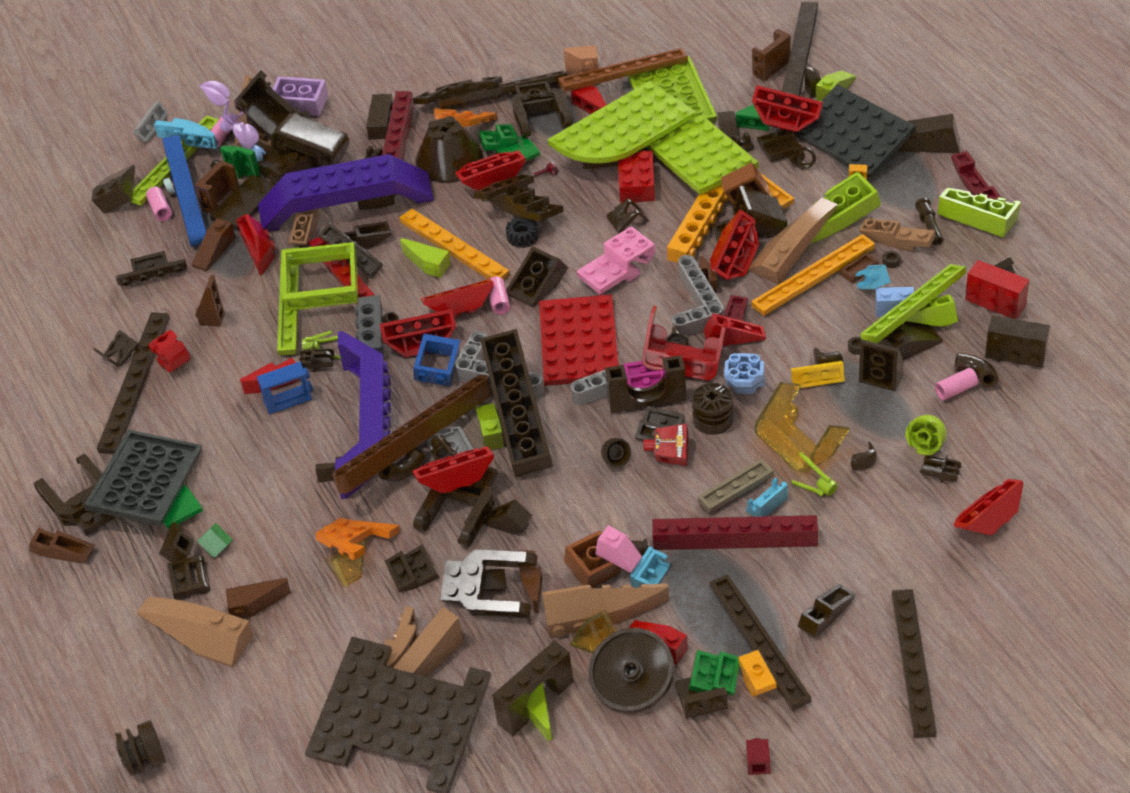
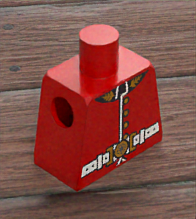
[643,424,689,466]

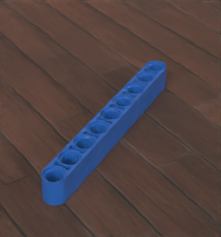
[162,135,206,247]

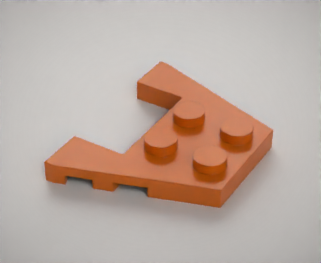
[434,108,497,127]
[316,518,400,560]

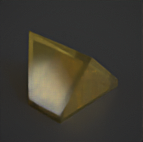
[324,540,366,587]
[570,610,615,654]

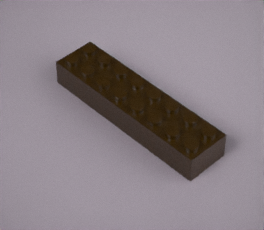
[480,329,553,477]

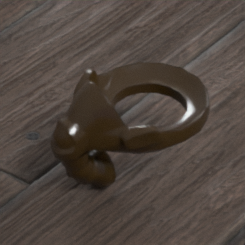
[789,146,816,170]
[666,326,689,346]

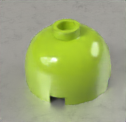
[905,414,947,455]

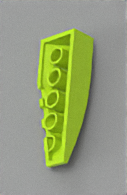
[810,172,881,244]

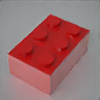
[618,151,655,203]
[965,260,1030,319]

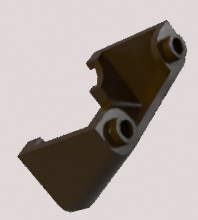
[234,70,312,136]
[271,113,350,166]

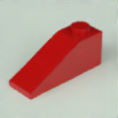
[571,85,606,114]
[703,313,766,346]
[629,620,688,665]

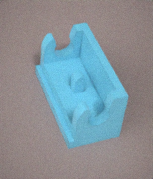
[855,265,891,289]
[746,478,788,517]
[630,546,670,588]

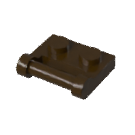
[167,555,210,599]

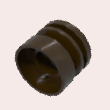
[692,383,733,435]
[115,720,167,777]

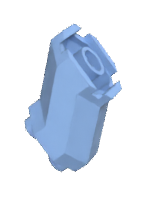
[724,353,765,394]

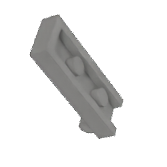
[133,101,168,142]

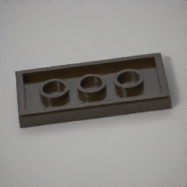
[210,174,276,231]

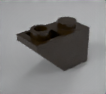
[159,522,194,562]

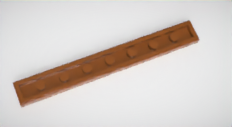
[559,48,688,92]

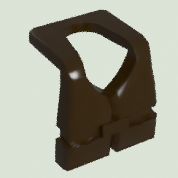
[606,199,649,234]
[93,330,139,367]

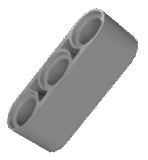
[571,370,607,406]

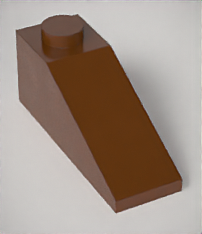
[191,218,236,272]
[195,275,225,327]
[226,577,291,619]

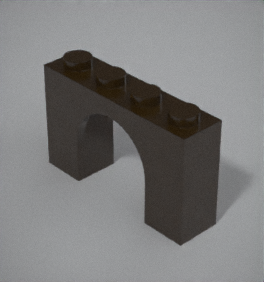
[605,355,687,413]
[492,640,574,736]

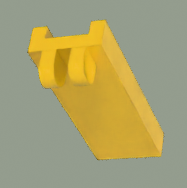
[790,361,845,389]

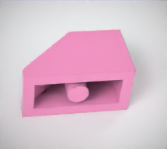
[596,525,642,573]

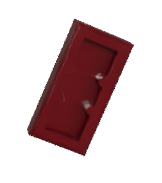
[724,295,749,321]

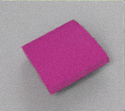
[623,361,663,388]

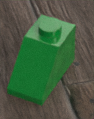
[735,105,771,131]

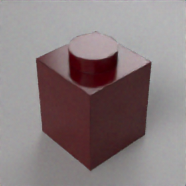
[746,738,770,775]

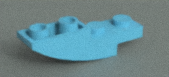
[154,118,218,149]

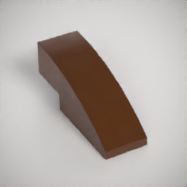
[29,528,95,562]
[519,550,543,613]

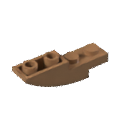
[289,208,321,245]
[859,219,936,251]
[384,606,419,668]

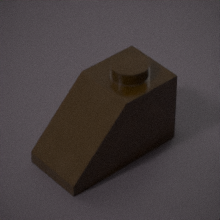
[484,499,532,534]

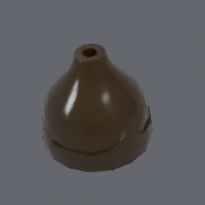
[601,438,631,468]

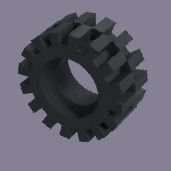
[506,217,539,248]

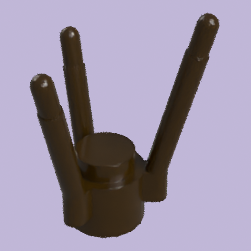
[431,435,459,461]

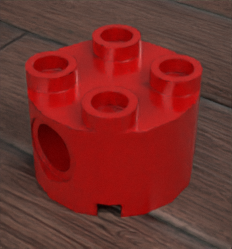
[148,330,191,373]

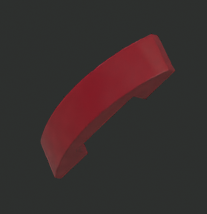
[951,150,1002,200]

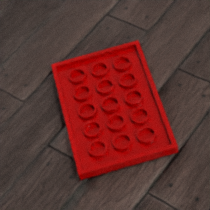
[539,294,619,386]

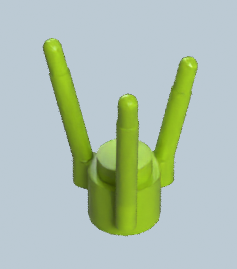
[302,331,341,359]
[791,452,838,497]

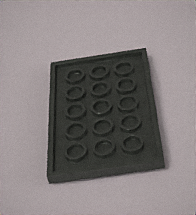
[793,84,916,178]
[85,429,202,526]

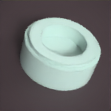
[163,178,176,196]

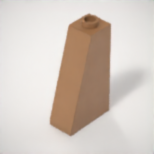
[394,607,463,677]

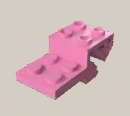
[576,226,655,295]

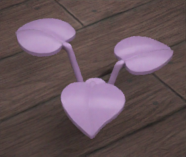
[199,81,259,149]

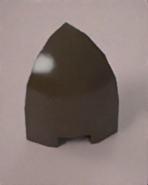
[805,67,821,99]

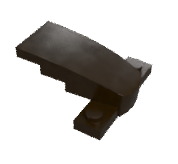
[473,174,564,221]

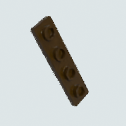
[115,251,188,286]

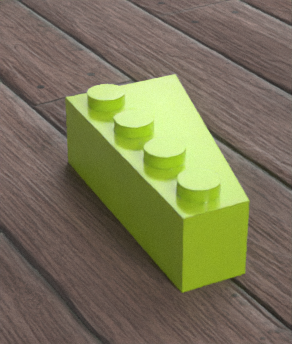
[937,188,1021,237]

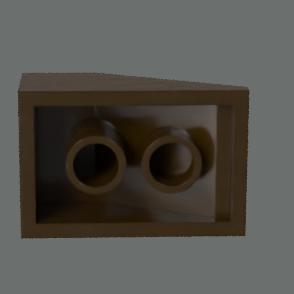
[91,164,135,213]
[506,246,568,307]
[878,321,943,360]
[859,339,904,392]

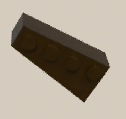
[897,114,960,153]

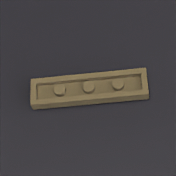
[697,459,774,514]

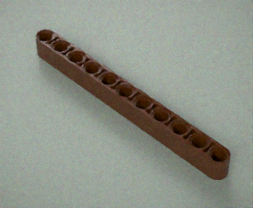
[332,375,493,494]

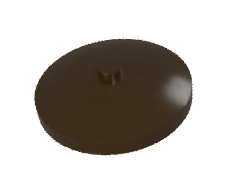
[589,628,675,713]

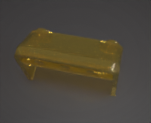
[754,382,850,473]

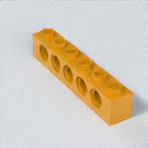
[667,185,729,263]

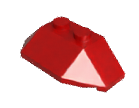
[752,85,823,133]
[455,150,526,190]
[710,210,759,280]
[236,214,276,275]
[420,279,494,318]
[379,309,456,358]
[412,446,494,493]
[953,479,1024,535]

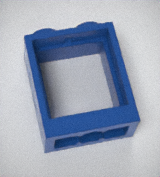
[413,334,460,386]
[257,362,313,414]

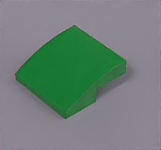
[478,124,518,151]
[494,136,541,161]
[220,146,261,179]
[163,485,203,529]
[688,650,740,695]

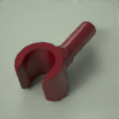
[534,162,559,177]

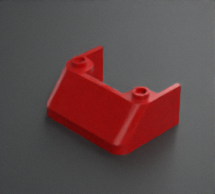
[642,306,728,380]

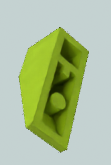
[816,71,856,101]
[400,238,451,278]
[906,294,958,327]
[475,403,504,450]
[526,682,552,741]

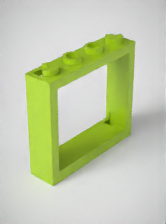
[282,242,358,311]

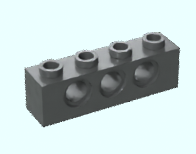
[355,295,384,358]

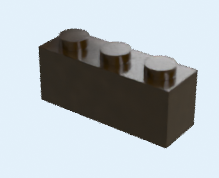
[366,94,394,139]

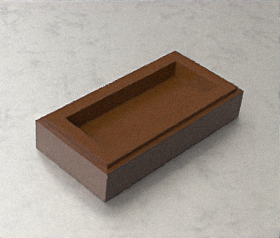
[840,253,879,284]

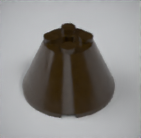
[415,116,483,183]

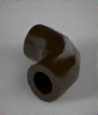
[954,353,999,388]
[379,448,428,482]

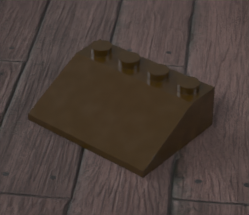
[258,148,323,184]

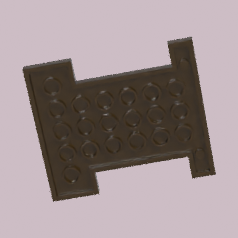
[305,636,492,793]

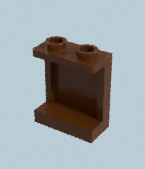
[752,29,791,81]
[195,160,239,214]

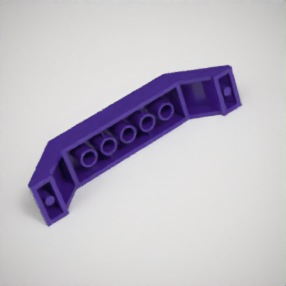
[258,154,434,232]
[335,331,391,499]

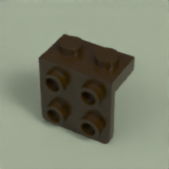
[675,677,728,719]

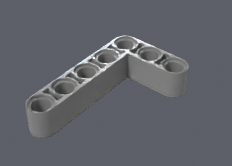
[672,255,724,337]
[455,331,544,398]

